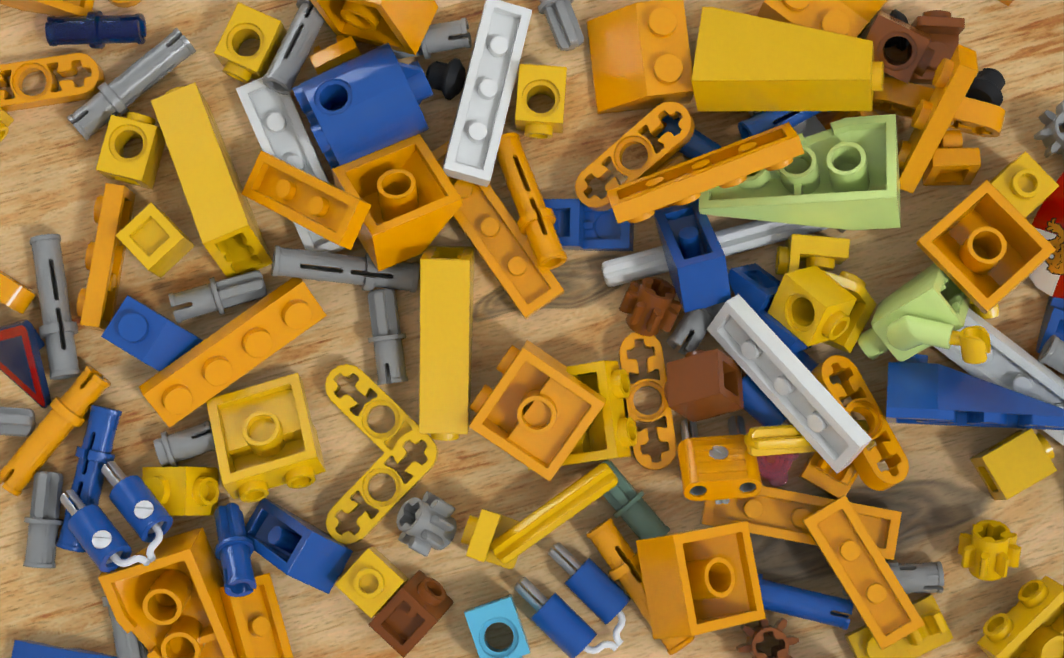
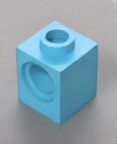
[464,594,531,658]

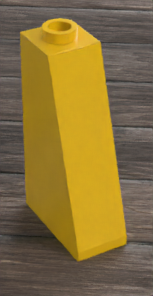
[691,7,884,112]
[151,82,272,278]
[419,246,474,441]

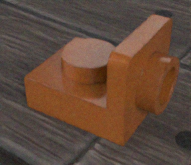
[907,10,965,85]
[368,570,453,658]

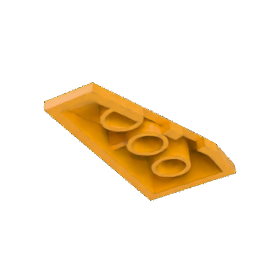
[98,527,238,658]

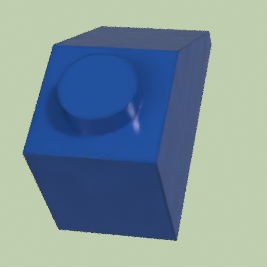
[654,199,731,313]
[101,295,203,371]
[245,498,353,594]

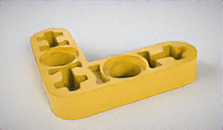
[325,364,438,544]

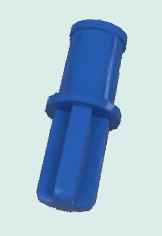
[214,503,257,597]

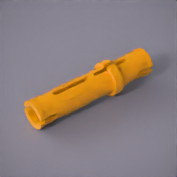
[496,132,567,271]
[0,365,111,496]
[586,517,695,655]

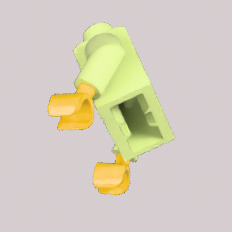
[857,263,999,364]

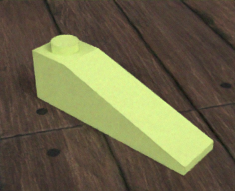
[699,114,901,230]

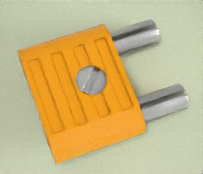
[677,415,762,504]

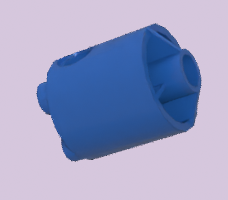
[292,42,434,169]

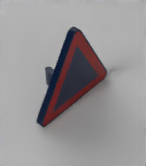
[0,320,52,408]

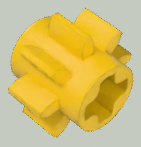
[958,520,1022,581]

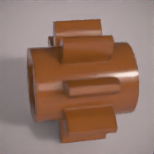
[619,277,682,336]
[736,615,799,658]

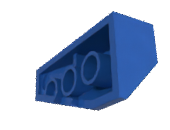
[886,354,1064,430]

